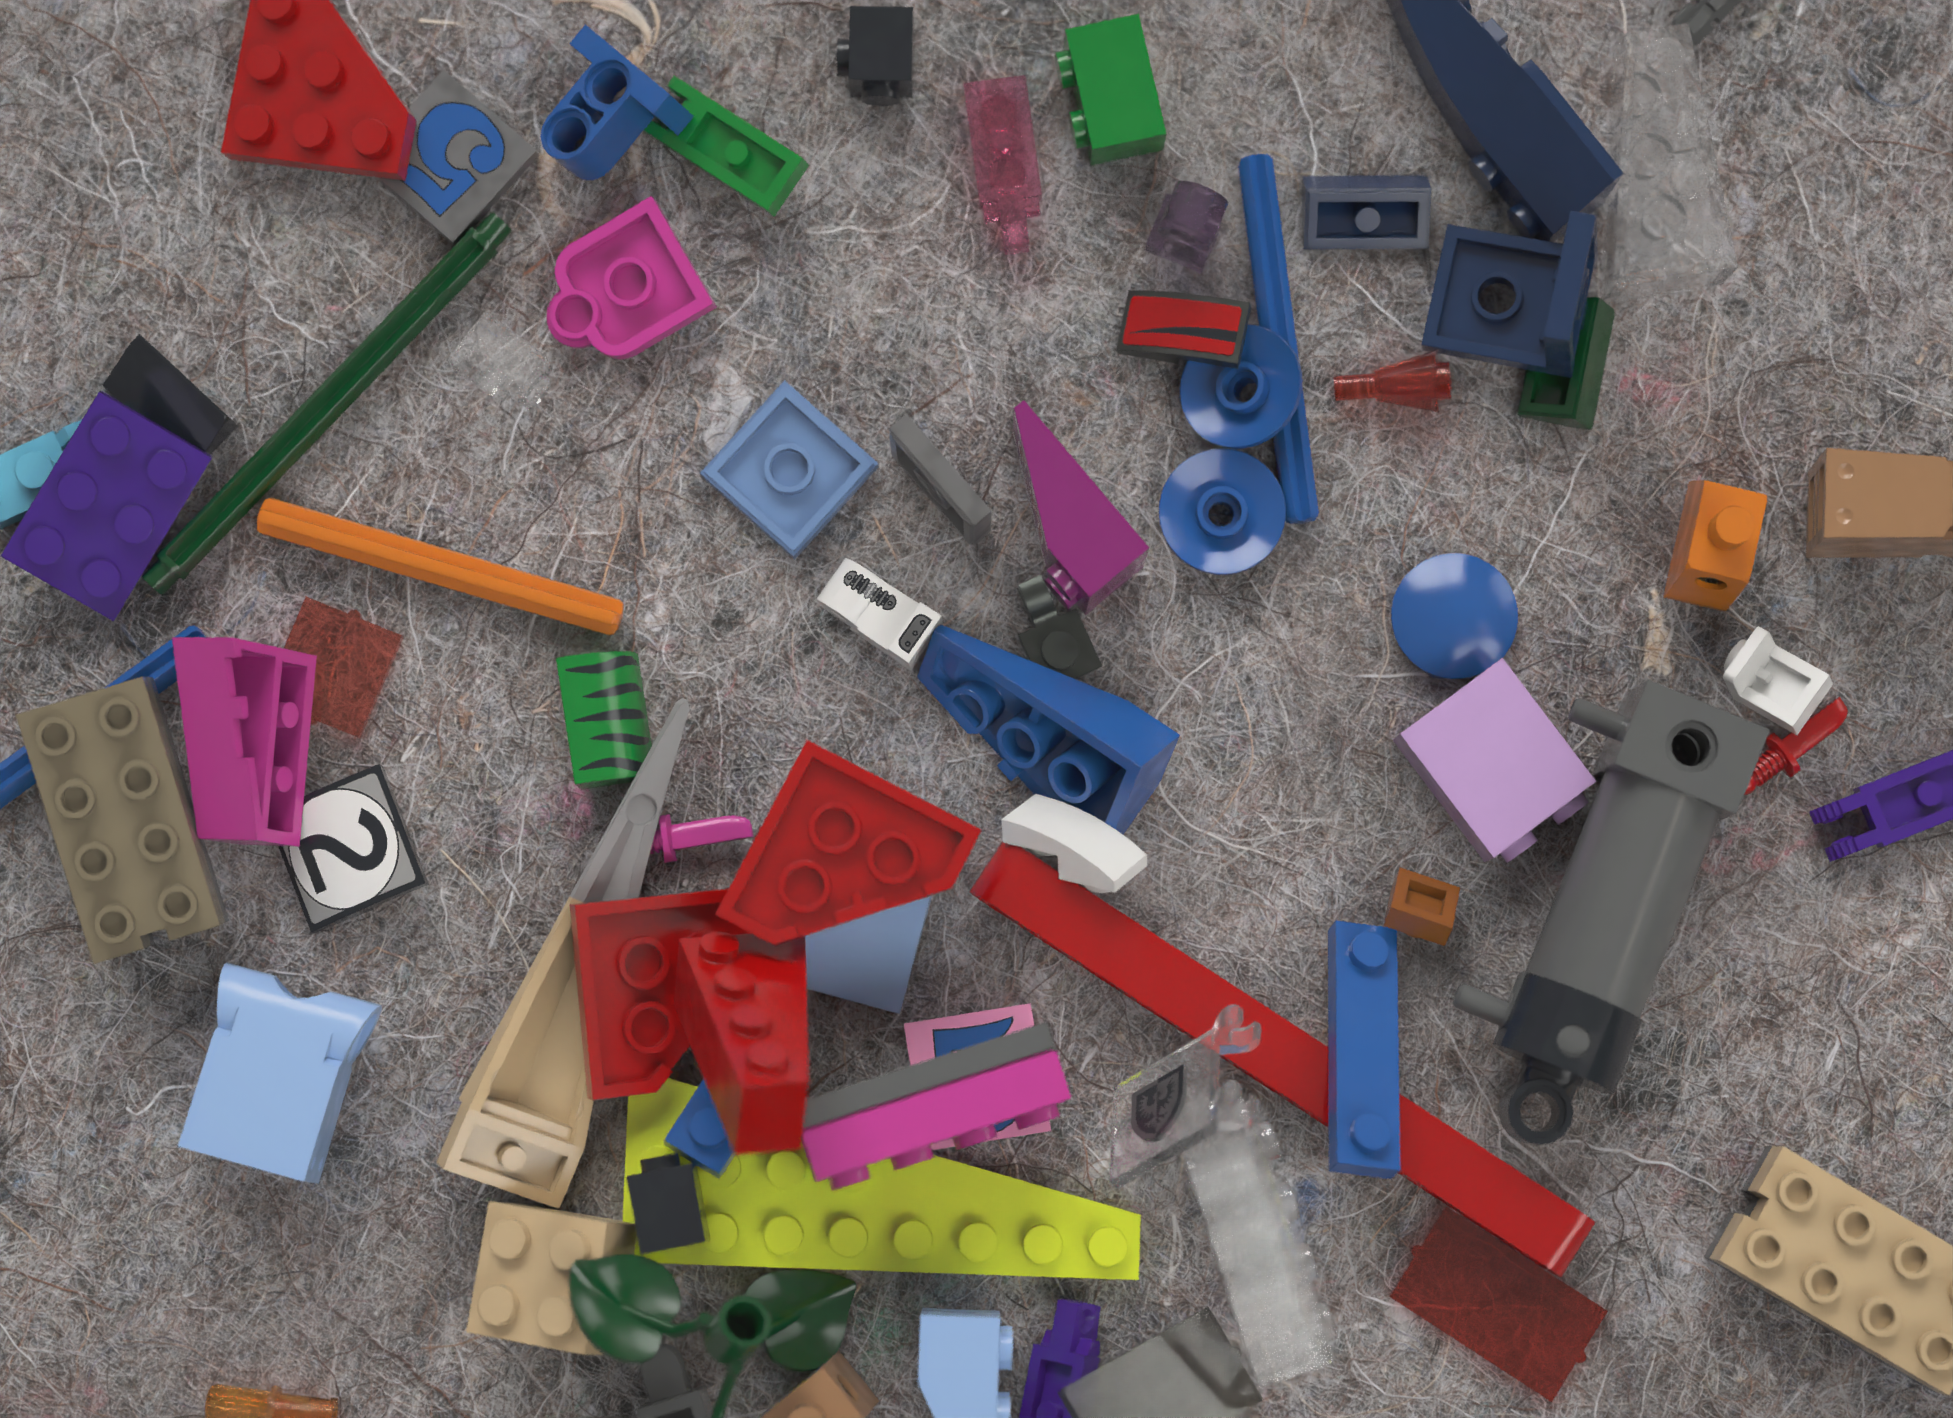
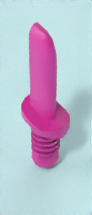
[650,814,754,863]

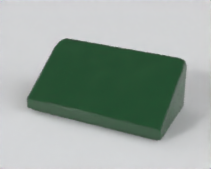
[1517,297,1615,430]

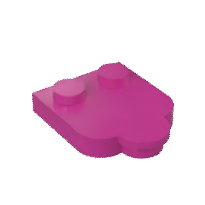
[546,196,717,359]

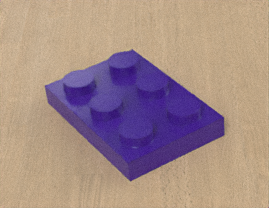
[1,391,213,621]

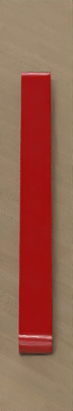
[969,840,1596,1278]

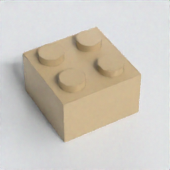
[466,1201,637,1355]

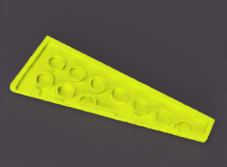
[622,1078,1141,1280]

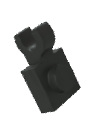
[1016,575,1102,679]

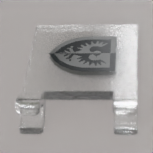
[1109,1004,1261,1189]

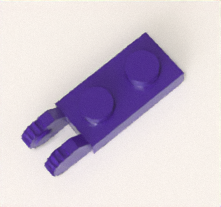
[1809,750,1953,862]

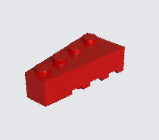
[674,932,809,1155]

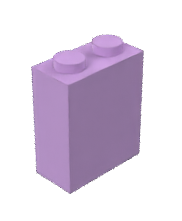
[1393,658,1596,863]

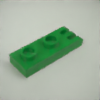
[643,76,809,217]

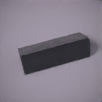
[103,334,238,455]

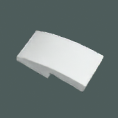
[1001,794,1147,893]

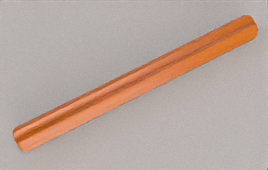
[257,498,624,636]

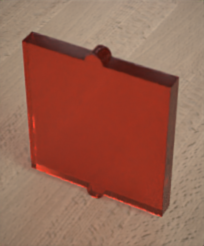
[284,597,404,739]

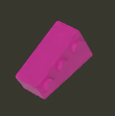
[172,637,317,847]

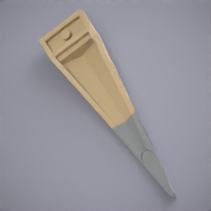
[436,698,690,1209]

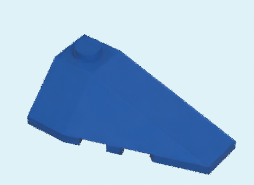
[917,625,1180,835]

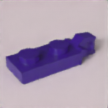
[1019,1299,1100,1418]

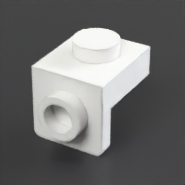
[1723,626,1833,735]

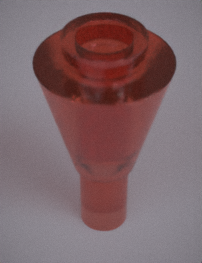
[1334,350,1452,413]

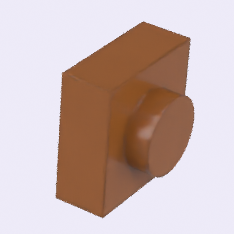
[1383,867,1460,946]

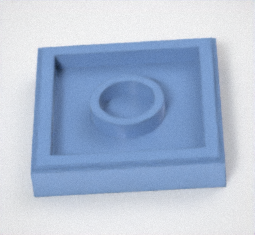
[700,380,879,560]

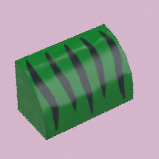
[556,651,652,790]

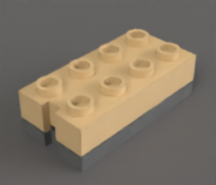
[1704,1146,1953,1396]

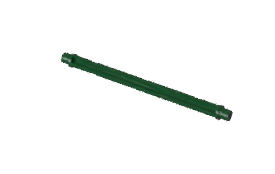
[142,212,513,596]

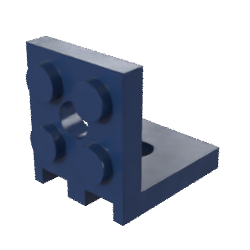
[1421,211,1598,378]

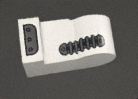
[816,558,943,671]

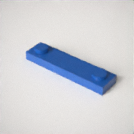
[1328,920,1400,1179]

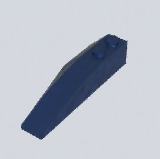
[1386,0,1624,242]

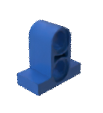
[540,24,694,180]

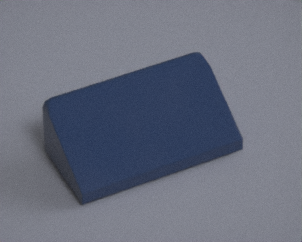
[1302,175,1432,250]

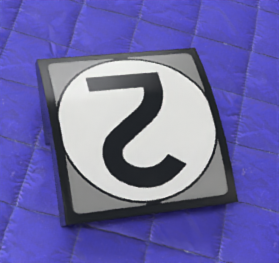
[278,764,429,934]

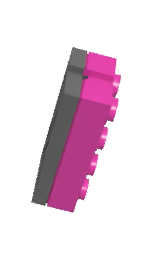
[802,1022,1071,1191]

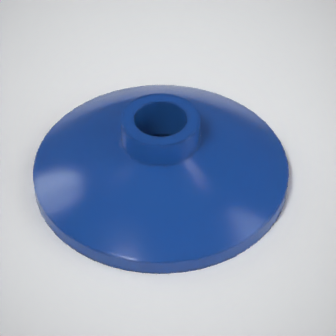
[1180,324,1303,449]
[1158,448,1286,575]

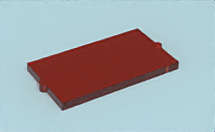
[1389,1206,1608,1402]

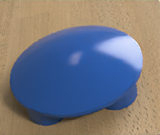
[1391,553,1518,679]

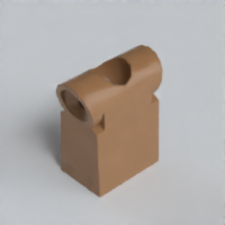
[1806,448,1953,558]

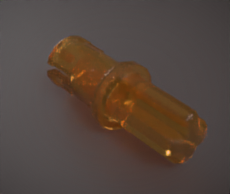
[204,1384,339,1418]

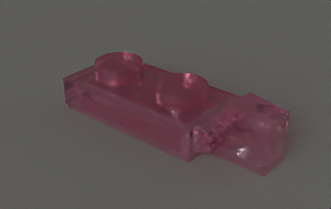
[963,75,1042,256]

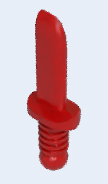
[1744,697,1848,795]

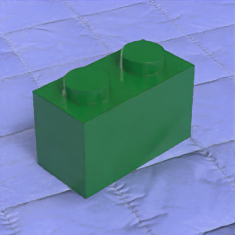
[1055,13,1167,166]

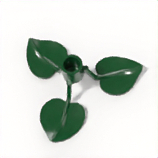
[568,1254,856,1418]

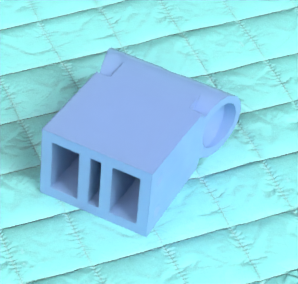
[177,962,382,1184]

